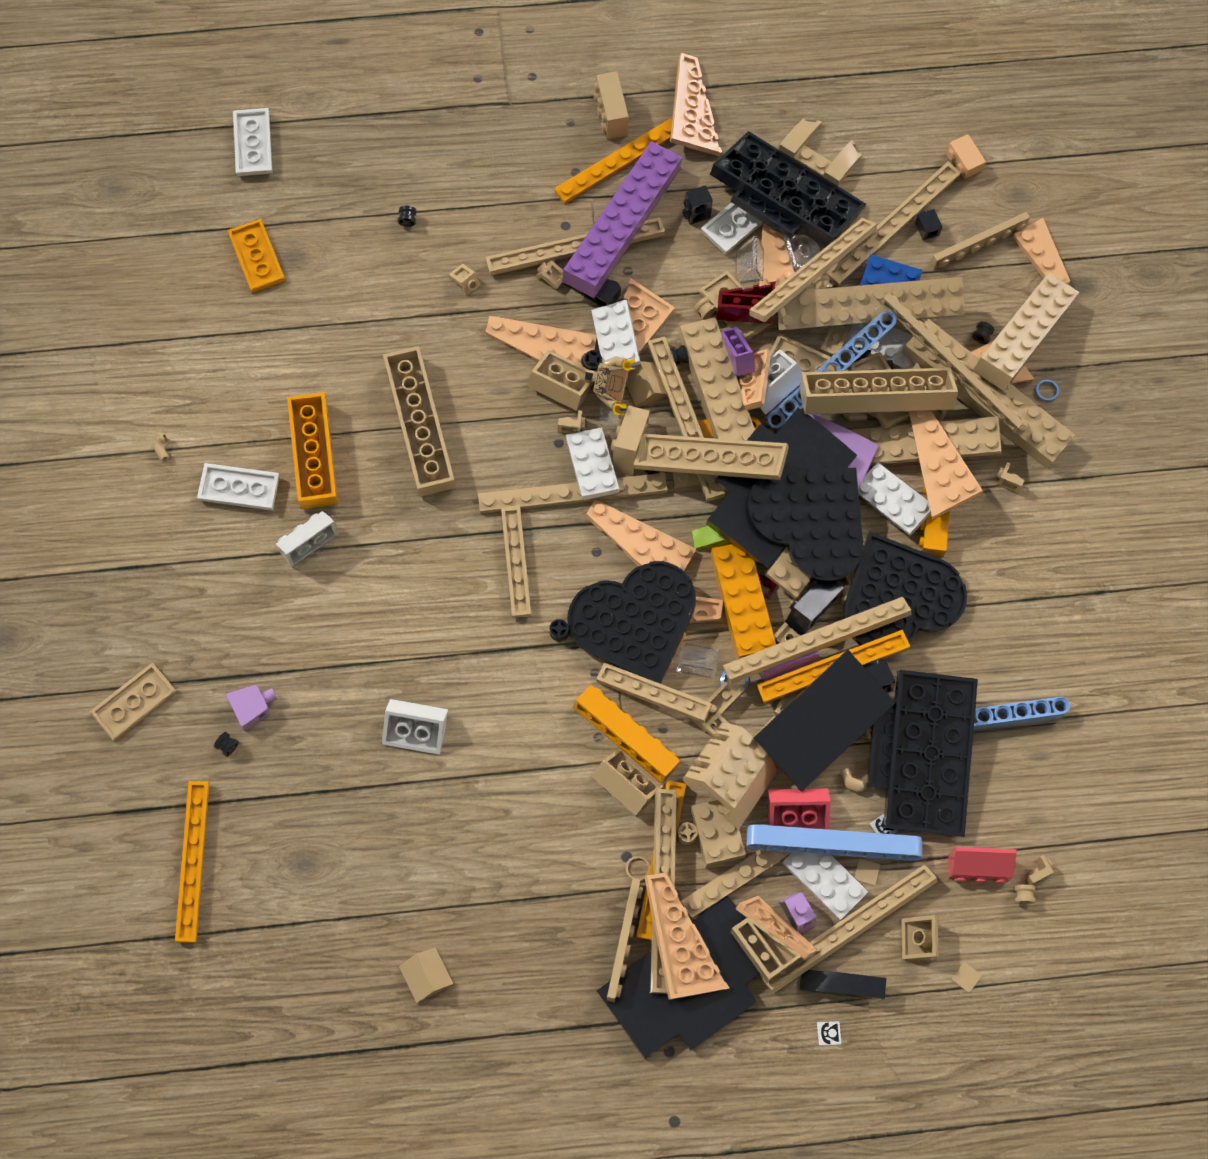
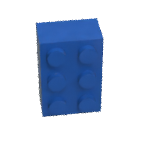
[860,254,923,286]

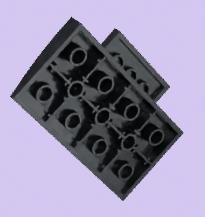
[709,131,866,247]
[706,407,857,570]
[867,670,978,837]
[597,896,760,1059]

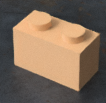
[947,134,986,179]

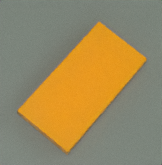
[227,219,286,293]

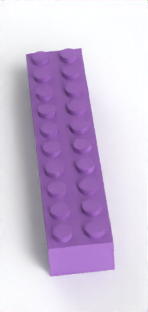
[562,141,682,298]

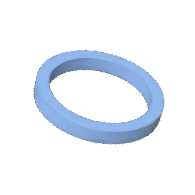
[1036,379,1059,402]

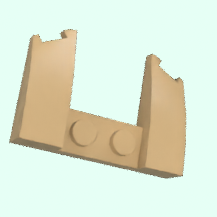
[779,118,862,186]
[691,682,776,739]

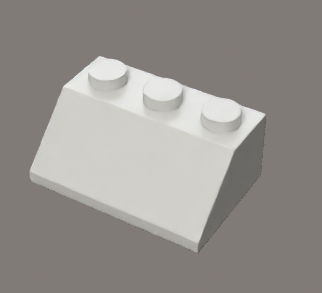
[739,349,803,415]
[276,511,338,567]
[382,699,448,755]

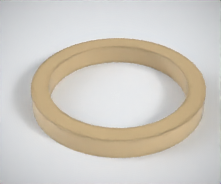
[625,856,650,881]

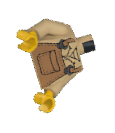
[584,356,635,415]

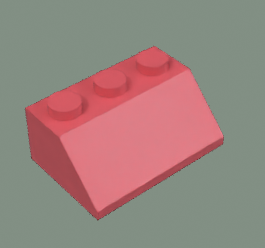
[767,788,831,830]
[948,847,1017,884]

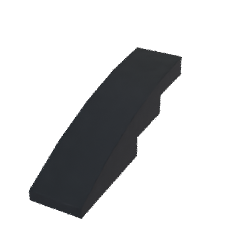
[800,970,887,1000]

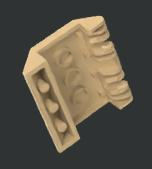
[683,722,777,829]

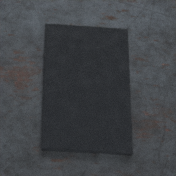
[753,650,895,791]

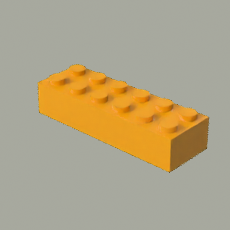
[287,392,339,509]
[710,544,776,660]

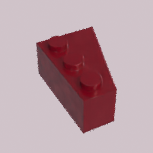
[717,281,776,324]

